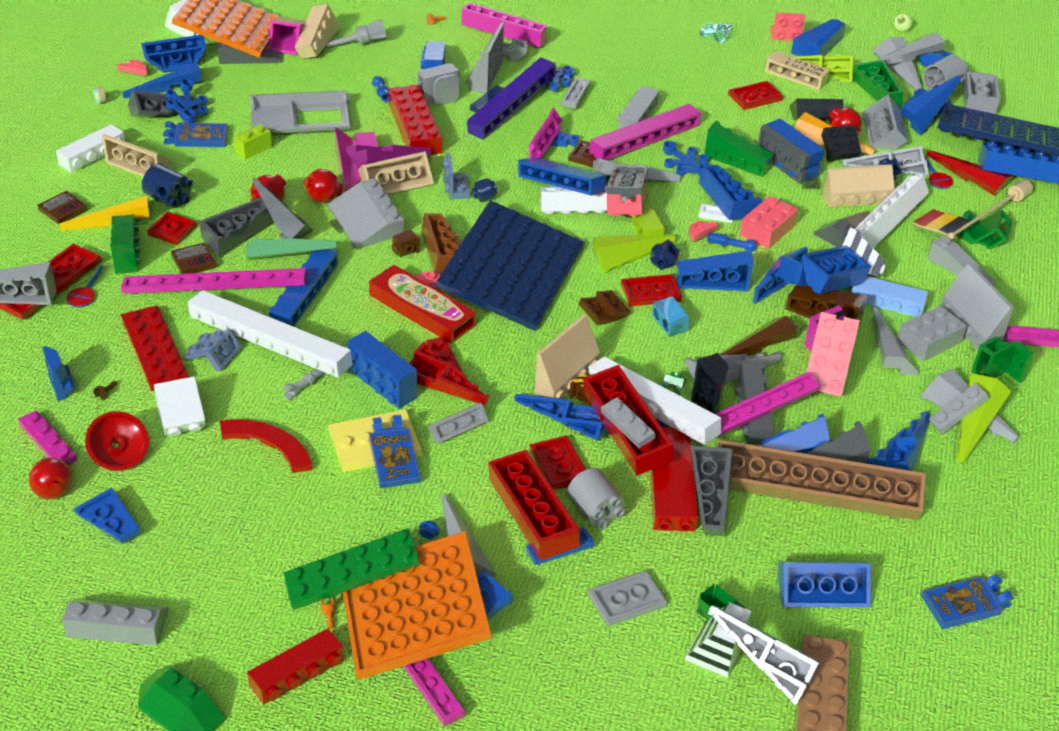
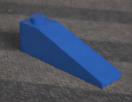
[752,247,808,304]

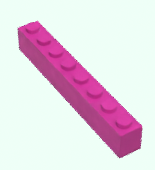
[589,104,701,160]

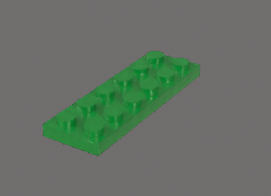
[283,528,421,610]

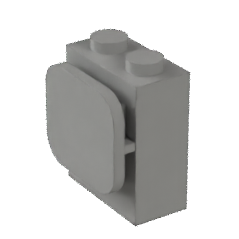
[418,63,460,106]

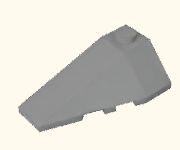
[928,235,996,286]

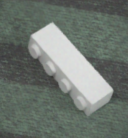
[56,124,125,173]
[541,186,607,214]

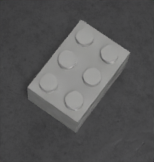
[962,71,1000,114]
[897,306,967,362]

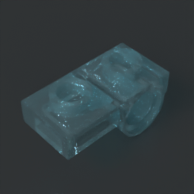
[699,23,732,43]

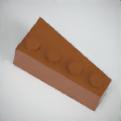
[421,213,461,274]

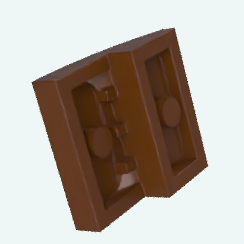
[578,290,631,325]

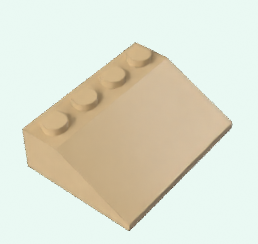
[534,314,600,399]

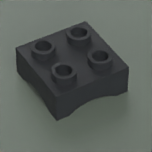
[821,125,862,162]

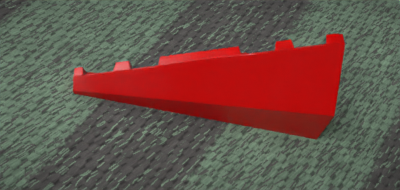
[927,150,1013,196]
[409,342,489,405]

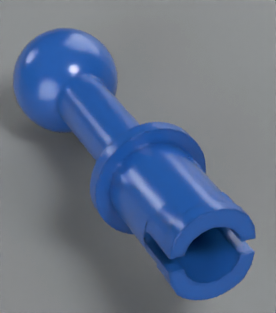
[372,76,389,102]
[707,232,757,252]

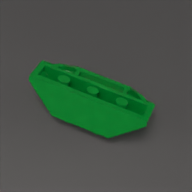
[138,667,225,731]

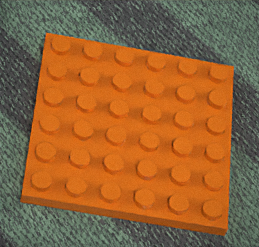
[171,0,280,58]
[343,531,493,680]

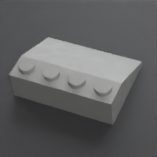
[467,22,504,94]
[328,178,404,249]
[941,263,1014,350]

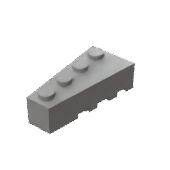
[0,262,57,305]

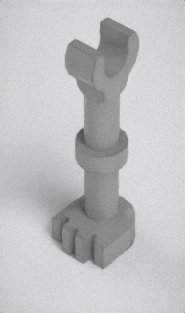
[283,369,330,400]

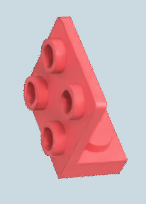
[770,13,805,41]

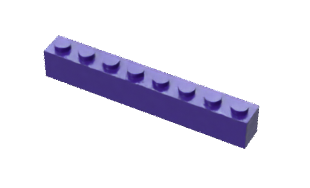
[467,57,556,140]

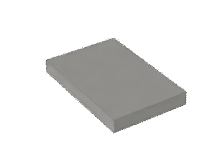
[588,570,667,627]

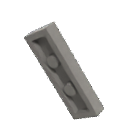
[561,77,590,109]
[929,383,989,434]
[601,397,655,448]
[428,403,489,444]

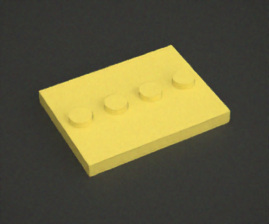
[328,409,422,472]

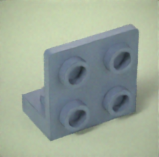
[443,153,470,199]
[184,329,242,371]

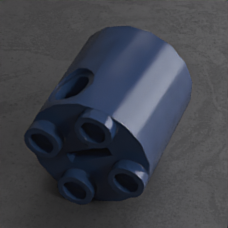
[142,163,193,208]

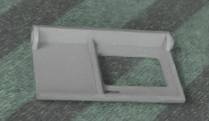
[250,90,350,134]

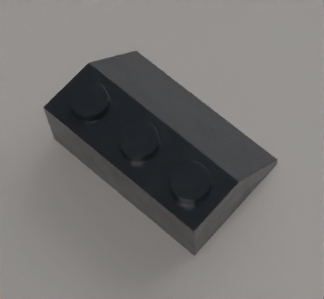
[790,98,843,123]
[691,353,728,414]

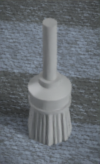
[326,19,387,48]

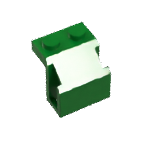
[959,210,1012,249]
[971,337,1035,383]

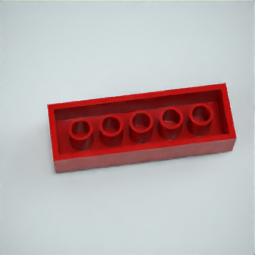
[388,85,442,155]
[583,364,674,476]
[488,449,580,561]

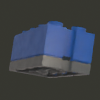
[758,118,825,185]

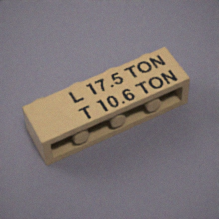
[765,51,829,91]

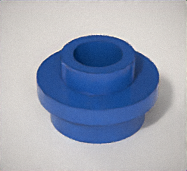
[419,520,440,540]

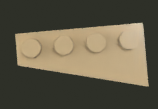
[295,4,341,59]

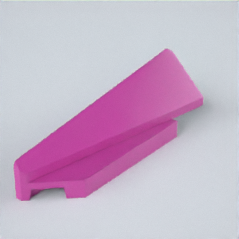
[529,108,563,159]
[335,127,360,192]

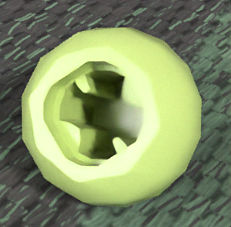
[894,14,912,32]

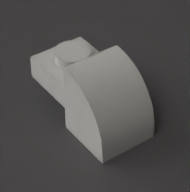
[503,38,528,62]

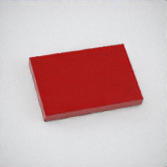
[728,81,784,110]
[621,274,682,307]
[529,435,586,490]

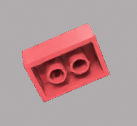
[740,196,799,249]

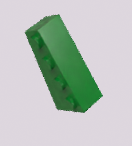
[853,60,903,108]
[704,120,773,177]
[110,214,141,274]

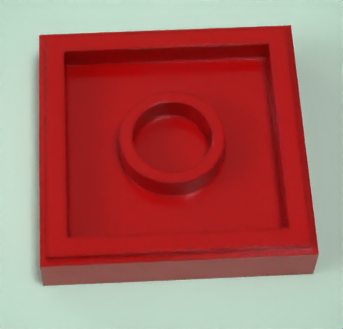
[147,212,197,245]

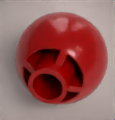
[828,106,862,135]
[304,169,343,203]
[250,174,286,201]
[28,458,72,500]

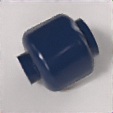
[472,178,498,202]

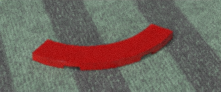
[219,419,313,473]

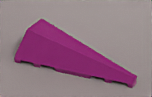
[346,145,431,165]

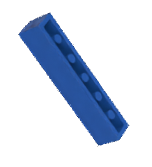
[518,157,605,196]
[269,249,338,327]

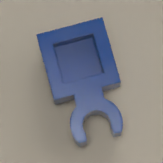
[550,131,579,147]

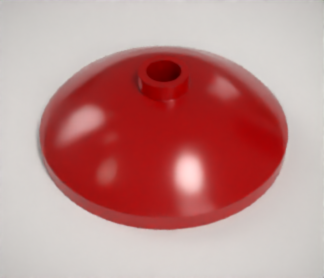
[85,411,149,471]

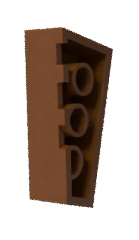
[786,285,867,327]

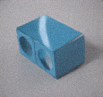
[652,296,689,337]

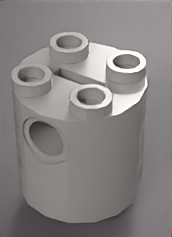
[923,54,968,90]
[567,468,626,530]

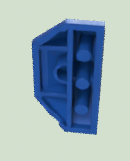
[141,35,206,73]

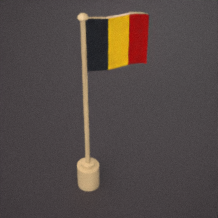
[913,180,1033,239]

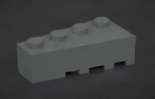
[200,197,272,256]
[734,361,774,444]
[691,446,734,537]

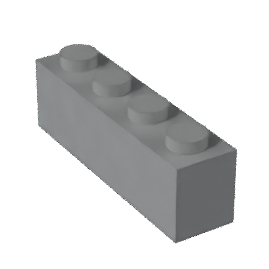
[617,86,659,129]

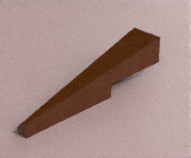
[719,316,796,356]

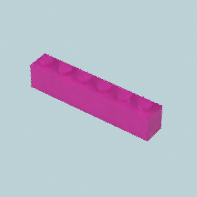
[462,2,548,48]

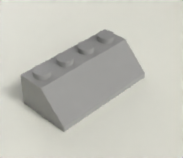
[863,94,908,150]
[62,598,169,646]

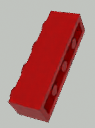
[247,628,344,705]

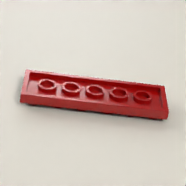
[0,243,101,320]
[121,305,189,391]

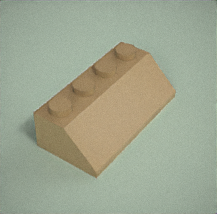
[102,134,172,177]
[358,151,434,195]
[822,164,895,208]

